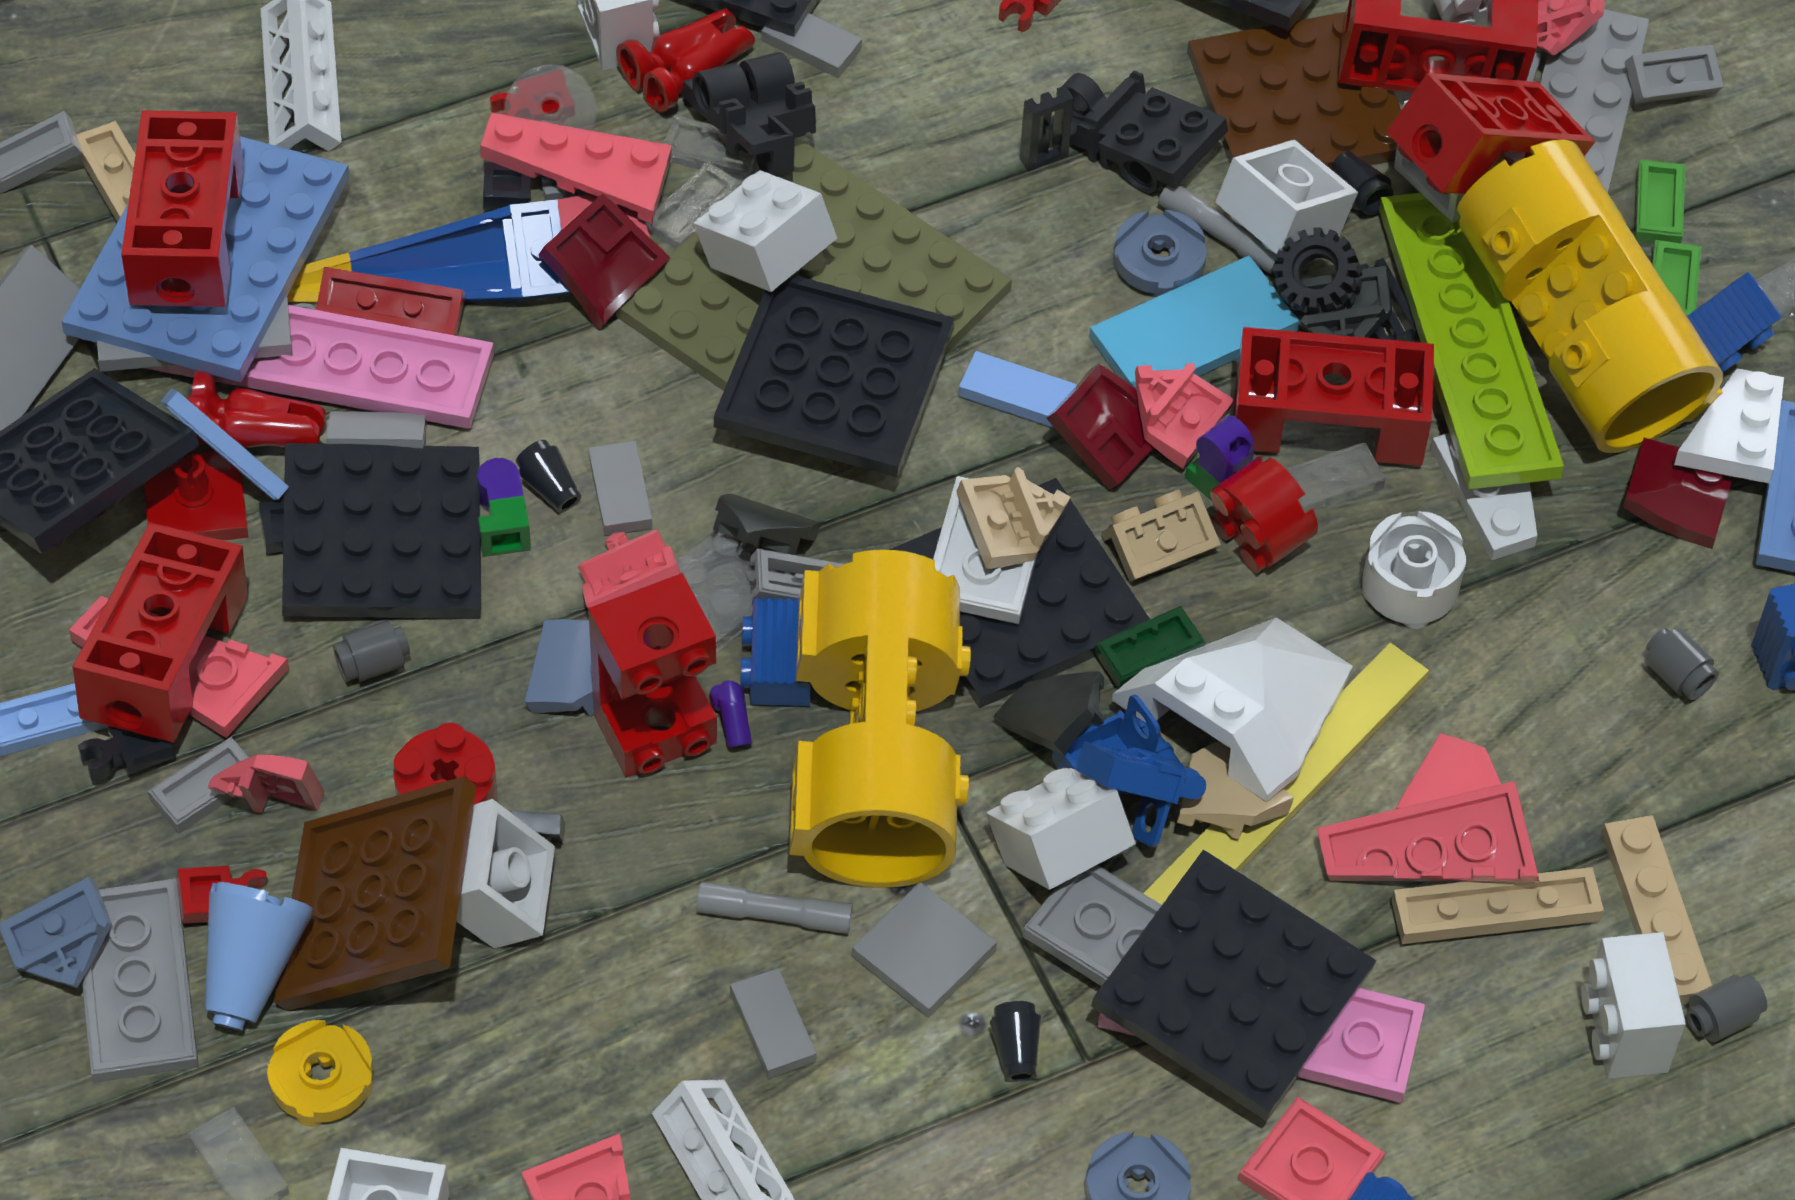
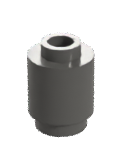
[332,620,410,682]
[1645,627,1719,700]
[1686,974,1767,1042]

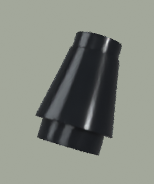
[1332,151,1394,215]
[516,439,581,513]
[990,1001,1041,1082]

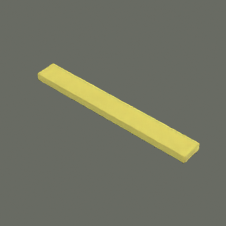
[1143,642,1429,905]

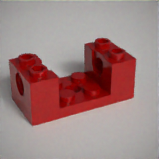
[1338,0,1538,93]
[1386,73,1596,195]
[121,110,244,307]
[1233,327,1434,466]
[72,522,248,743]
[588,573,717,778]

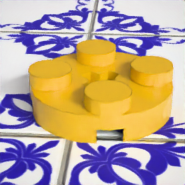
[267,1020,373,1127]

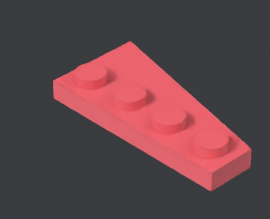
[480,113,672,224]
[69,596,289,738]

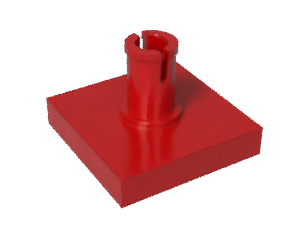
[144,450,249,541]

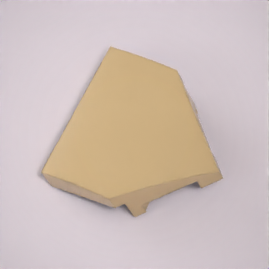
[956,467,1071,569]
[1177,741,1294,839]

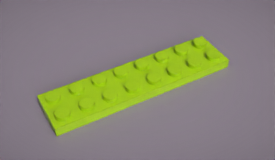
[1379,193,1564,490]

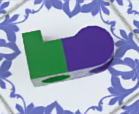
[1185,415,1254,501]
[477,458,531,557]

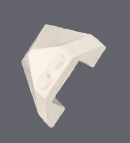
[1112,618,1353,802]

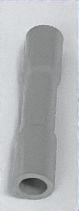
[1158,184,1279,275]
[696,882,853,934]

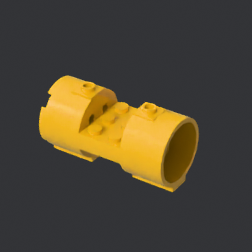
[1457,140,1723,453]
[789,550,971,888]

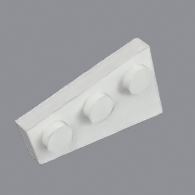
[1674,368,1784,484]
[1430,433,1538,561]

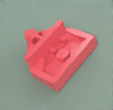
[1537,0,1605,56]
[1135,363,1235,469]
[578,530,681,608]
[1396,733,1501,809]
[207,755,324,813]

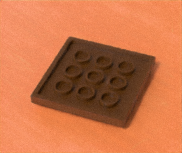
[1187,12,1401,171]
[274,776,476,1011]

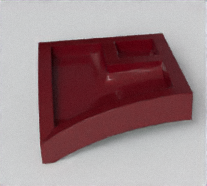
[538,193,671,330]
[1046,363,1154,490]
[1623,437,1733,549]

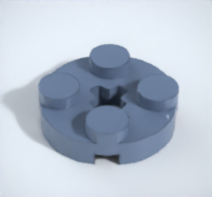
[1113,210,1207,298]
[1084,1132,1191,1200]

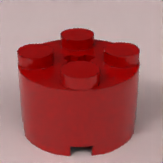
[1210,456,1318,573]
[393,722,498,804]

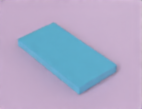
[1089,255,1299,389]

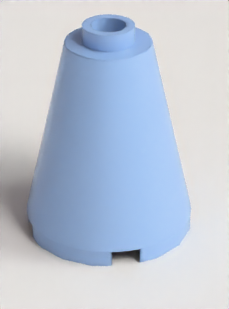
[205,882,313,1031]

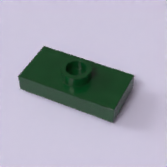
[1095,606,1206,689]

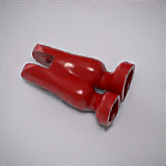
[616,8,755,112]
[187,370,326,448]

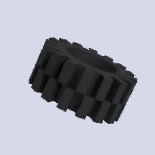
[1273,227,1363,315]

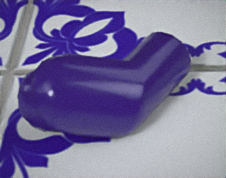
[709,680,752,748]

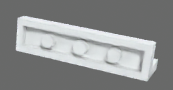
[261,0,341,152]
[652,1080,795,1200]

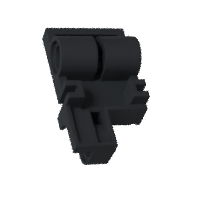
[683,52,816,178]
[1051,70,1228,193]

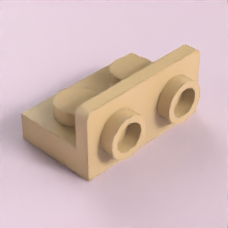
[1101,489,1221,582]

